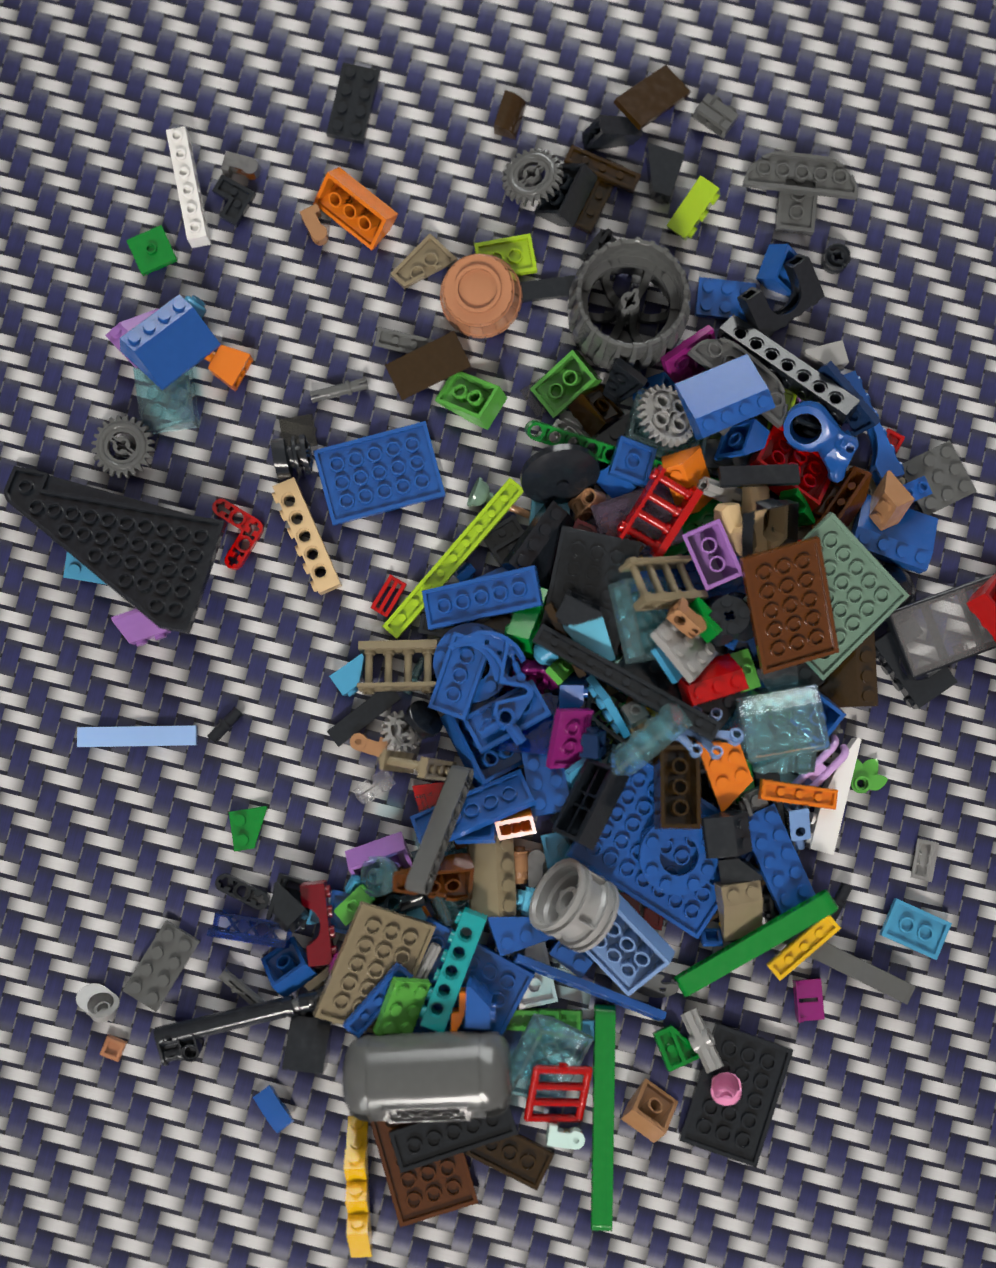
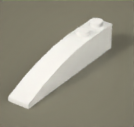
[804,738,861,855]

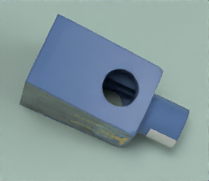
[783,803,811,850]

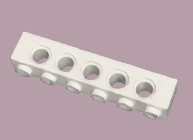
[166,126,211,248]

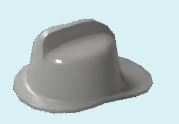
[76,983,120,1023]

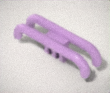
[792,734,849,787]

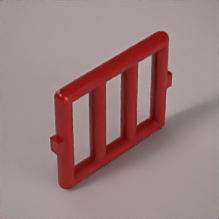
[524,1063,593,1124]

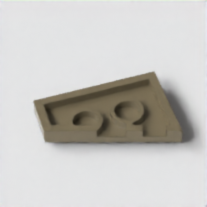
[390,233,458,289]

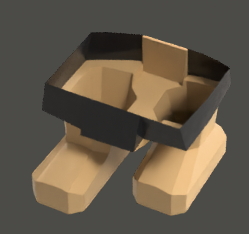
[714,486,799,557]

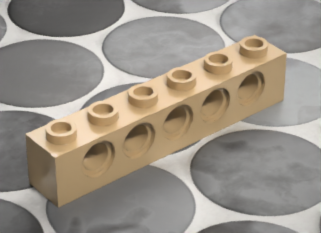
[272,477,342,595]

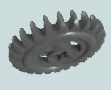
[501,148,564,207]
[91,415,156,479]

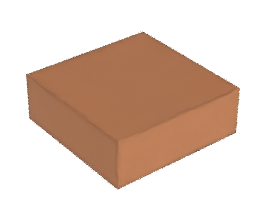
[99,1034,127,1062]

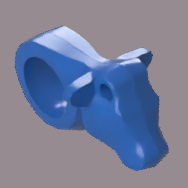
[783,401,859,483]

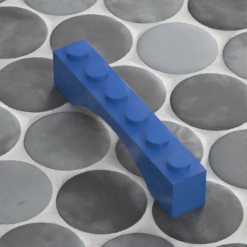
[844,371,905,486]

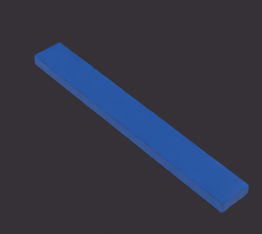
[512,953,667,1021]

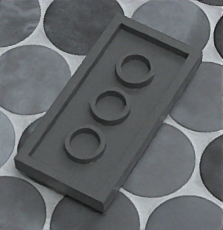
[122,920,201,1012]

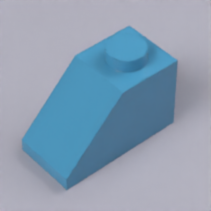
[329,653,365,697]

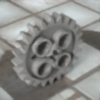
[636,384,693,448]

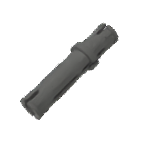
[309,377,369,403]
[218,968,265,1005]

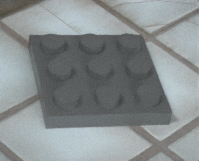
[902,440,977,515]

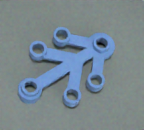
[665,706,744,760]

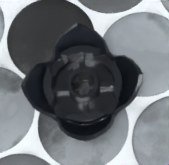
[704,592,754,646]

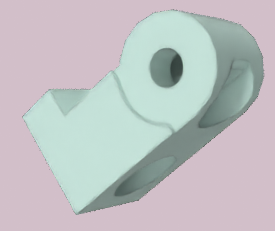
[546,1123,585,1149]

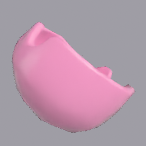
[710,1072,742,1106]

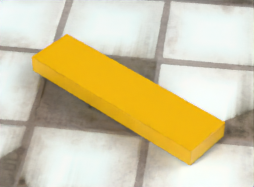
[766,915,841,981]

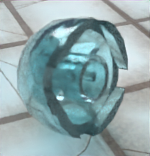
[361,856,398,897]

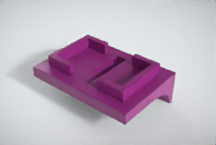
[793,978,825,1023]

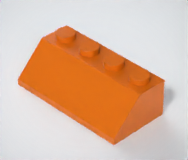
[313,167,398,250]

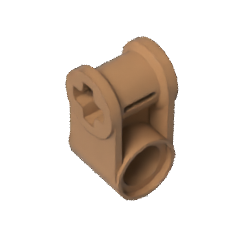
[568,488,607,521]

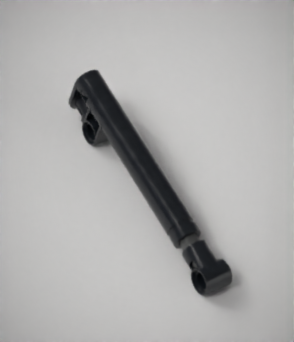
[154,986,325,1066]

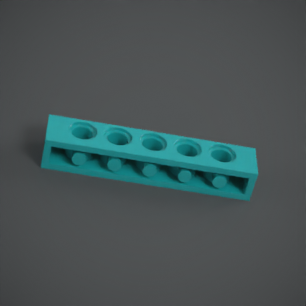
[419,907,488,1032]

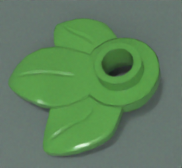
[851,759,888,794]

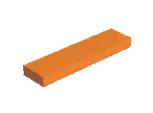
[758,779,838,810]

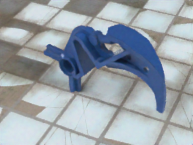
[448,630,533,746]

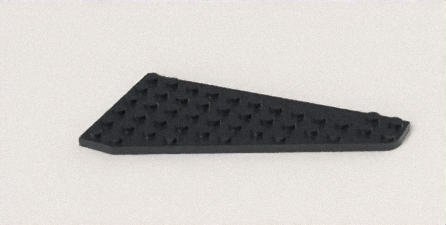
[4,466,227,634]

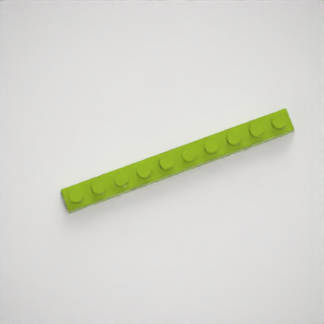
[382,478,524,639]

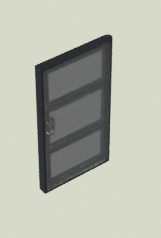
[886,573,996,680]

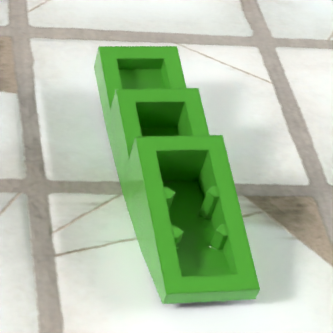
[506,1008,583,1032]

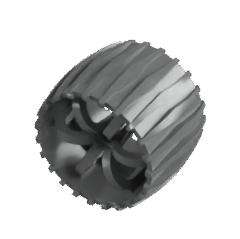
[567,237,691,372]

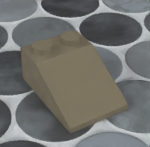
[714,880,763,942]

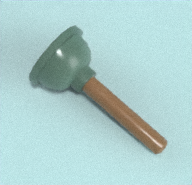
[467,477,530,518]

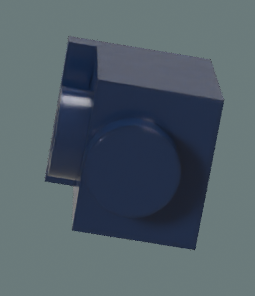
[579,726,606,759]

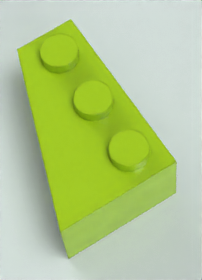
[666,175,721,241]

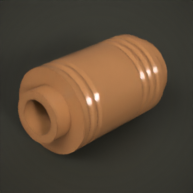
[514,846,529,884]

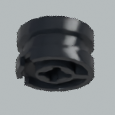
[821,243,851,274]

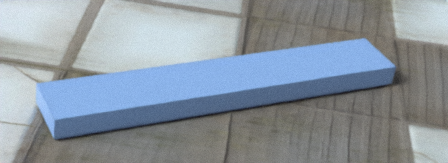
[77,725,197,747]

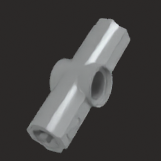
[697,476,742,507]
[681,1008,724,1073]

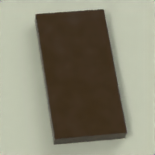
[613,65,691,130]
[385,331,471,400]
[464,1133,555,1191]

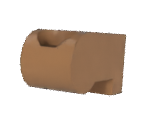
[299,203,329,246]
[666,597,707,638]
[350,733,388,757]

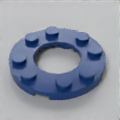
[433,623,512,703]
[638,823,718,896]

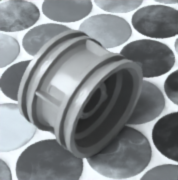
[529,858,620,953]

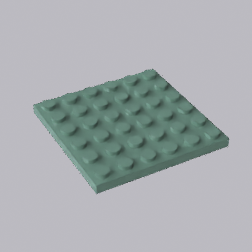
[743,512,910,680]

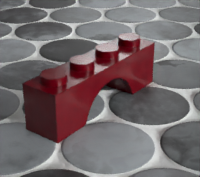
[300,880,338,967]

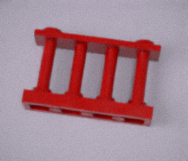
[617,465,704,557]

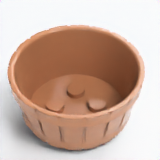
[440,254,522,338]

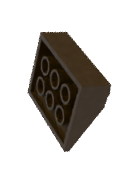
[815,631,878,708]

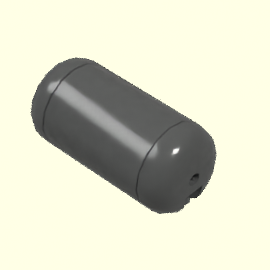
[343,1030,512,1123]

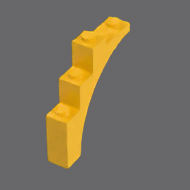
[344,1116,373,1258]

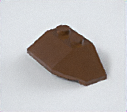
[811,466,872,530]

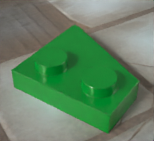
[229,806,268,852]
[652,1025,700,1072]

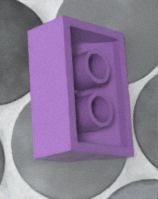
[682,518,742,591]
[345,832,413,890]

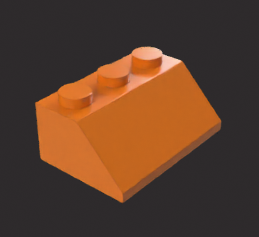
[661,445,713,514]

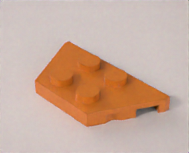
[694,739,753,812]

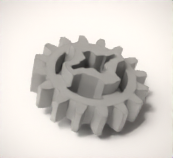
[380,710,423,752]

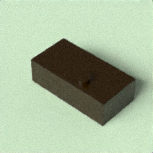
[653,745,701,830]

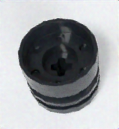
[271,434,313,480]

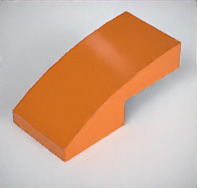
[451,987,466,1032]

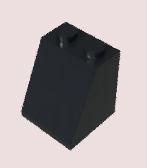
[282,1011,333,1074]

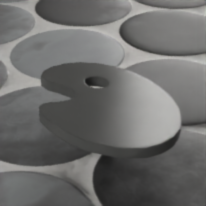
[636,972,679,998]

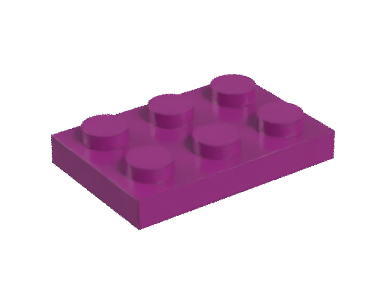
[546,708,594,769]

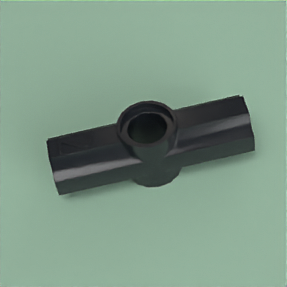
[375,893,427,915]

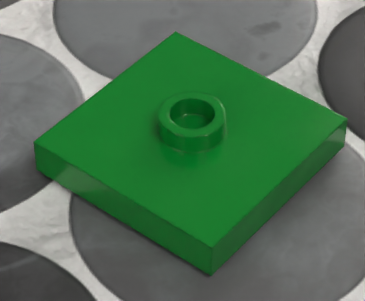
[126,225,178,276]

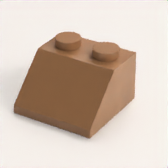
[869,470,915,531]
[621,1078,678,1143]

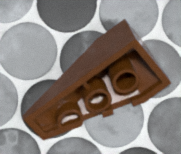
[392,853,474,902]

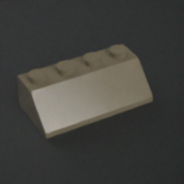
[467,834,517,917]

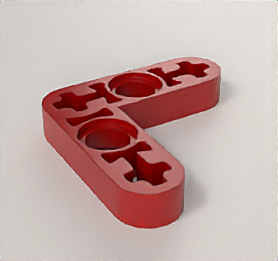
[212,499,264,570]

